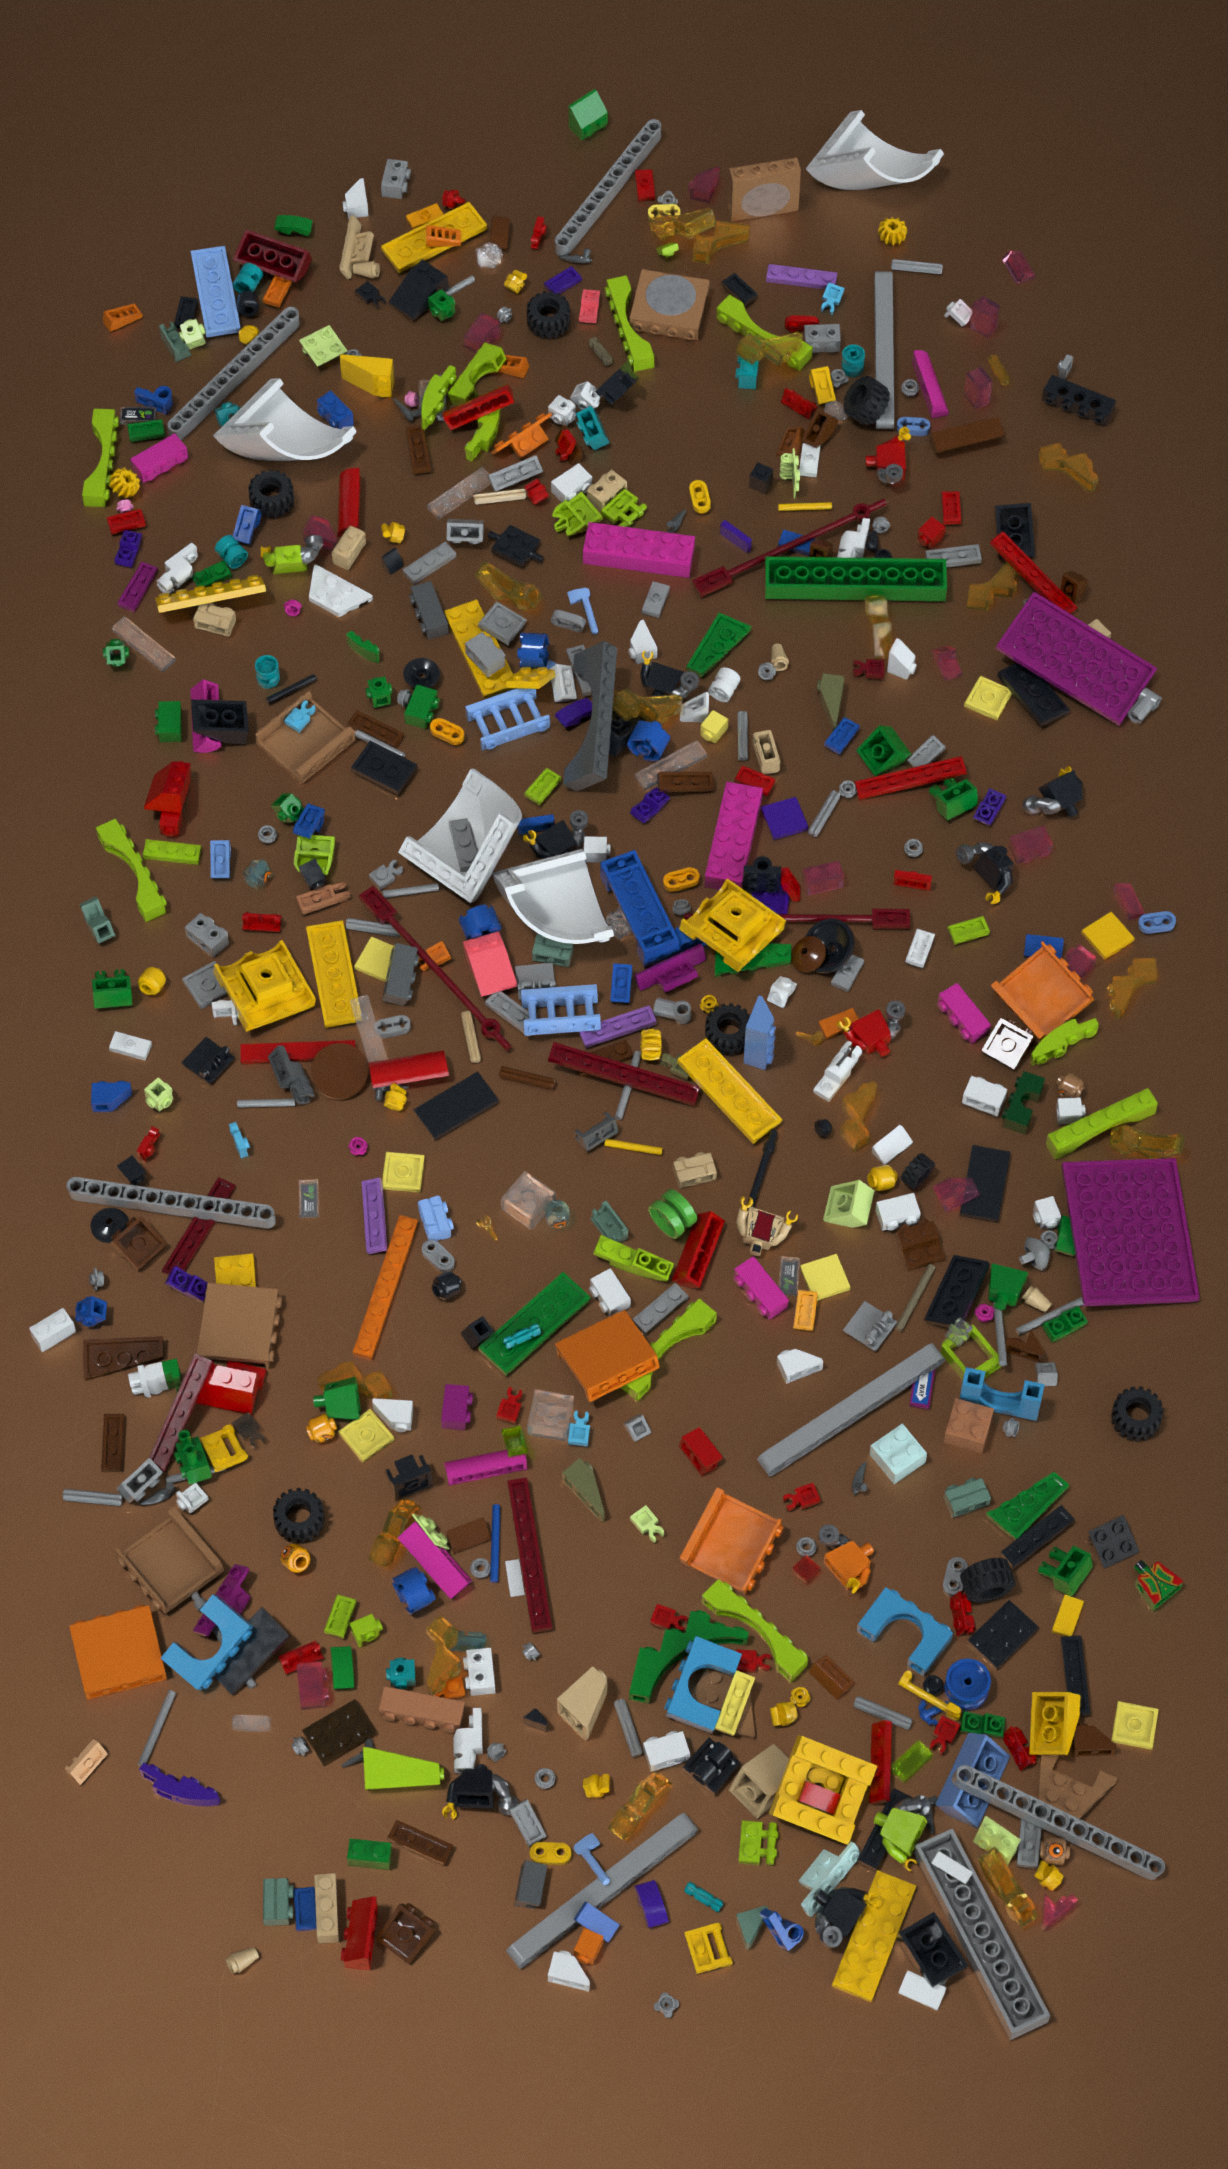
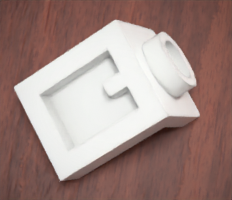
[944,299,975,327]

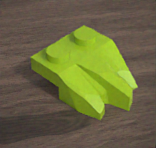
[552,492,603,536]
[294,835,335,875]

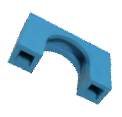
[959,1367,1045,1421]
[857,1587,953,1677]
[161,1594,254,1690]
[664,1636,742,1734]

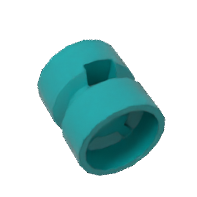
[232,263,263,294]
[841,344,865,378]
[215,535,248,569]
[255,655,280,689]

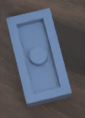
[210,840,231,878]

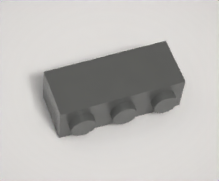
[409,581,448,640]
[382,943,419,1006]

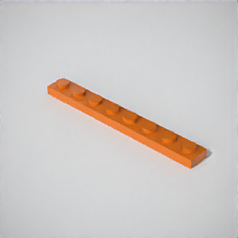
[353,1215,418,1360]

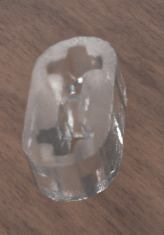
[231,1715,271,1732]

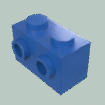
[317,390,354,429]

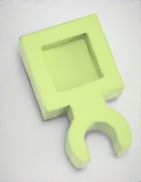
[630,1505,664,1543]

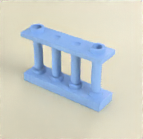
[465,688,550,751]
[521,984,601,1036]

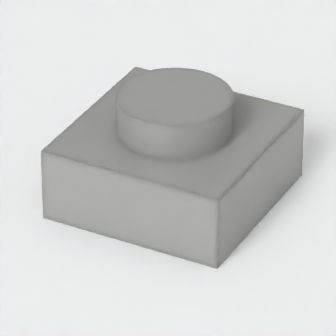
[1057,354,1073,380]

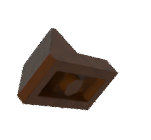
[1005,1330,1044,1363]

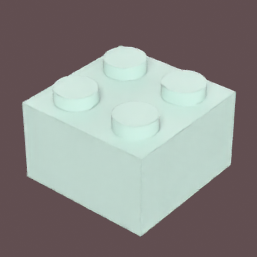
[869,1423,927,1484]

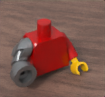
[865,427,911,484]
[836,1000,905,1057]

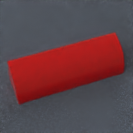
[443,384,514,430]
[337,468,360,537]
[368,1050,449,1088]
[671,1211,725,1288]

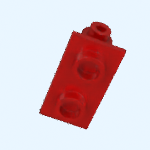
[781,388,818,420]
[242,912,282,932]
[950,1591,976,1637]
[278,1640,324,1674]
[1003,1726,1037,1772]

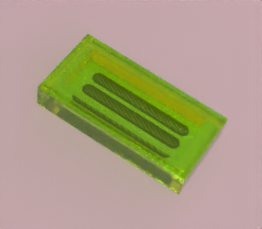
[501,1426,528,1457]
[891,1740,933,1784]

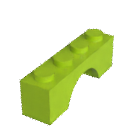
[448,343,506,406]

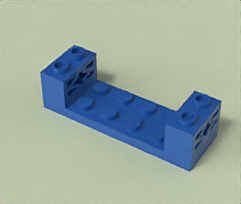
[600,850,679,968]

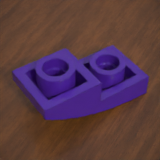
[115,530,142,567]
[555,698,592,727]
[630,787,670,824]
[973,788,1006,826]
[165,1266,208,1302]
[634,1880,669,1927]

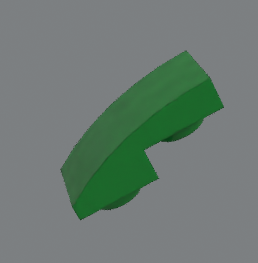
[274,215,313,237]
[346,631,380,663]
[1054,1215,1075,1257]
[1042,1306,1088,1342]
[330,1646,354,1689]
[959,1711,1005,1738]

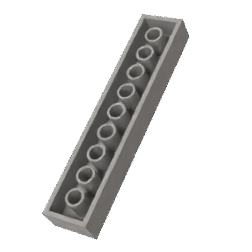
[914,1828,1050,2040]

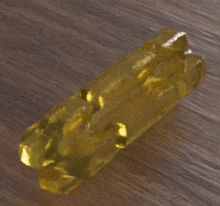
[988,355,1011,386]

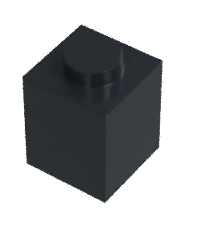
[749,462,773,494]
[299,859,327,890]
[117,1155,148,1186]
[460,1316,494,1349]

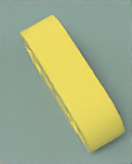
[648,204,680,223]

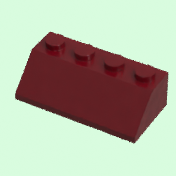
[232,229,312,283]

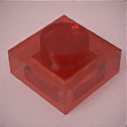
[791,1555,820,1584]

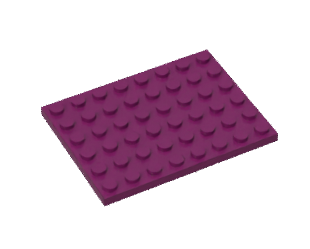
[1061,1158,1200,1306]

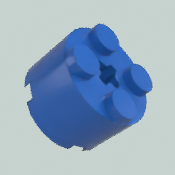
[517,633,549,669]
[627,721,671,762]
[458,905,502,940]
[391,1567,436,1615]

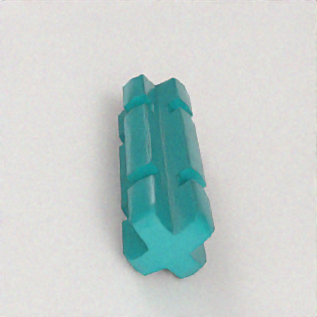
[503,1324,541,1349]
[684,1882,723,1912]

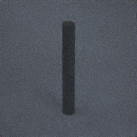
[266,674,317,704]

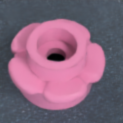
[405,391,419,408]
[116,500,133,513]

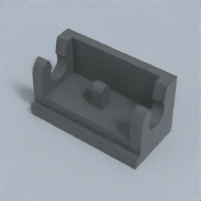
[574,1112,619,1151]
[514,1860,548,1909]

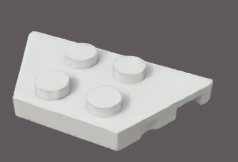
[309,564,373,617]

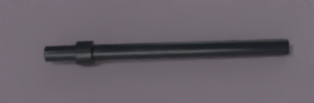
[738,1129,778,1232]

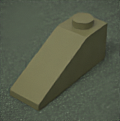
[817,673,845,732]
[562,1458,605,1522]

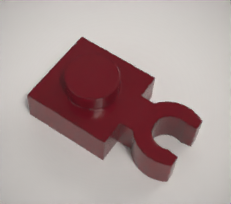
[853,659,885,679]

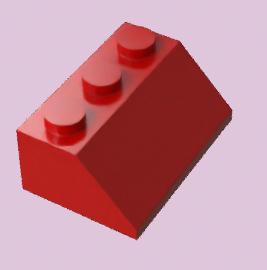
[144,761,191,813]
[196,1364,261,1415]
[341,1896,379,1971]

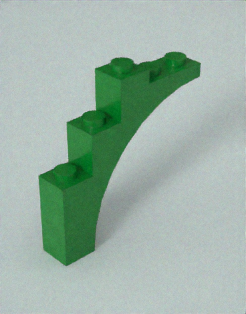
[629,1610,749,1704]

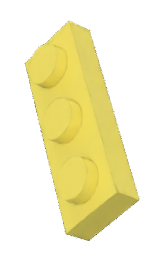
[714,1670,755,1736]

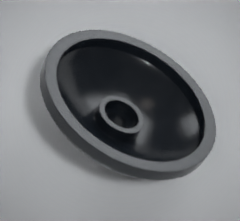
[804,918,855,973]

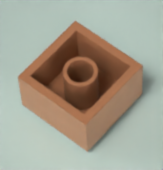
[944,1398,994,1453]

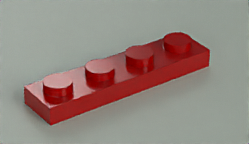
[869,1720,892,1805]

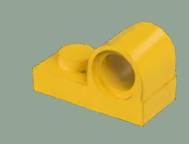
[809,366,836,405]

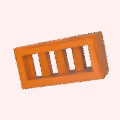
[426,225,461,247]
[103,303,143,332]
[498,355,529,378]

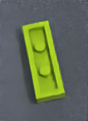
[143,839,202,865]

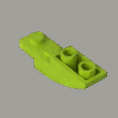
[421,365,457,430]
[465,409,500,462]
[1030,1018,1099,1066]
[593,1235,674,1281]

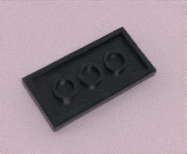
[997,663,1070,726]
[413,1071,499,1141]
[959,1145,1011,1223]
[924,1255,990,1330]
[214,1607,291,1695]

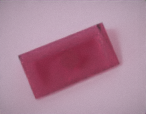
[1002,250,1036,284]
[1113,883,1145,921]

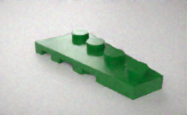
[686,613,751,677]
[714,943,791,978]
[986,1472,1069,1541]

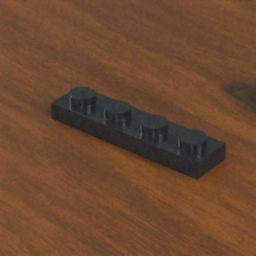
[1000,1505,1075,1569]
[1060,1636,1090,1717]
[857,1788,913,1871]

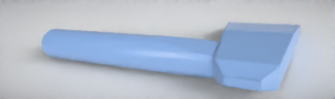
[567,588,599,634]
[574,1833,610,1885]

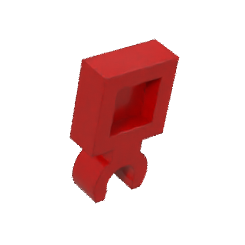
[530,216,547,249]
[555,429,576,462]
[136,1126,160,1162]
[496,1387,522,1424]
[782,1483,821,1511]
[650,1604,688,1633]
[736,1649,771,1673]
[930,1716,961,1755]

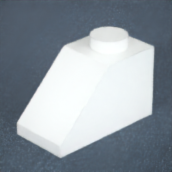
[342,178,368,219]
[628,620,657,665]
[887,638,917,680]
[777,1349,823,1384]
[372,1398,413,1432]
[548,1950,590,1992]

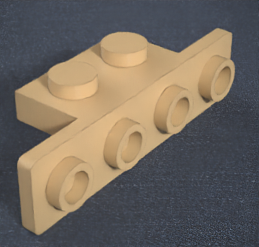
[339,215,374,280]

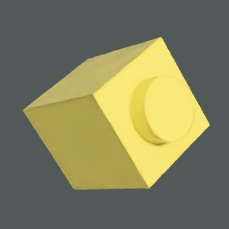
[700,710,728,744]

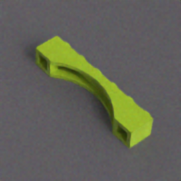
[604,275,654,372]
[716,294,813,371]
[82,408,119,507]
[95,818,167,922]
[1046,1088,1158,1160]
[621,1299,717,1401]
[701,1579,808,1683]

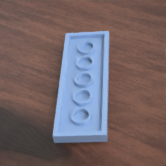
[191,246,241,338]

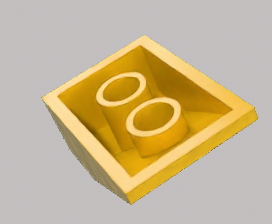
[340,354,394,397]
[1029,1692,1080,1755]

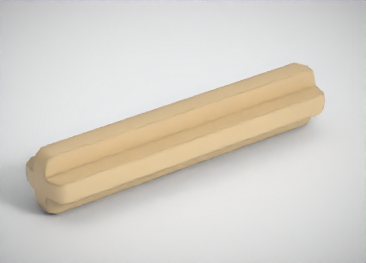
[474,488,526,505]
[461,1011,481,1063]

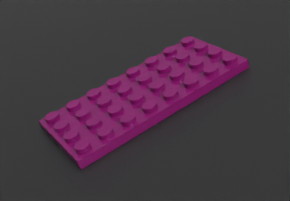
[995,592,1157,726]

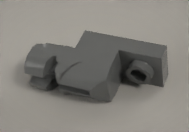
[268,1045,315,1104]

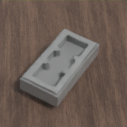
[642,581,670,618]
[907,735,946,767]
[831,955,864,992]
[508,1799,546,1846]

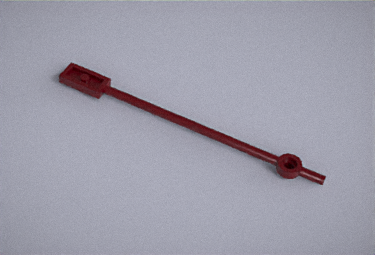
[692,499,887,597]
[358,886,512,1051]
[684,909,910,929]

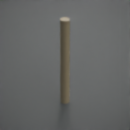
[895,1264,936,1332]

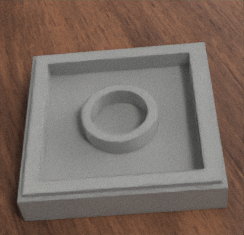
[478,601,527,645]
[182,961,228,1009]

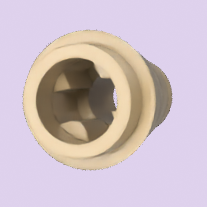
[353,261,380,279]
[771,644,789,671]
[1022,1286,1052,1313]
[225,1947,259,1974]

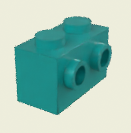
[735,347,760,390]
[576,406,610,451]

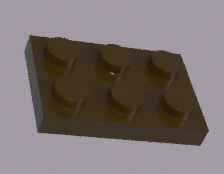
[302,1699,377,1766]

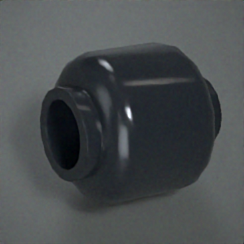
[236,290,260,317]
[432,1272,462,1300]

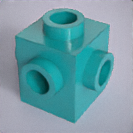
[214,402,241,427]
[386,1658,416,1689]

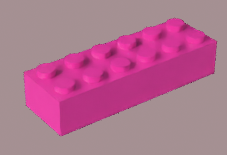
[583,522,695,578]
[704,782,763,890]

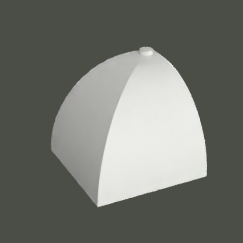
[806,110,944,190]
[213,378,357,461]
[398,769,522,903]
[492,849,614,944]

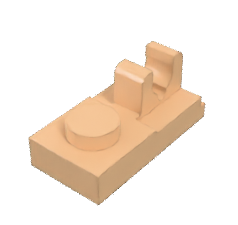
[65,1739,108,1785]

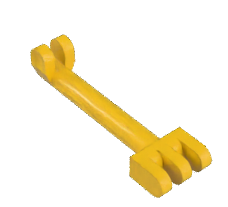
[898,1671,961,1722]

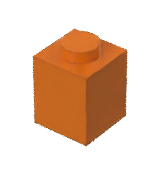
[574,1928,604,1965]

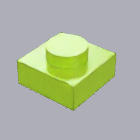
[656,242,679,257]

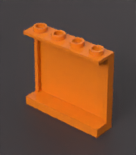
[991,941,1094,1042]
[555,1310,660,1402]
[679,1487,784,1595]
[69,1605,167,1700]

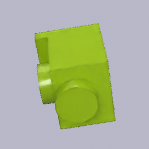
[350,1614,383,1647]

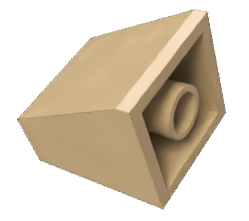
[557,1666,607,1741]
[729,1744,789,1819]

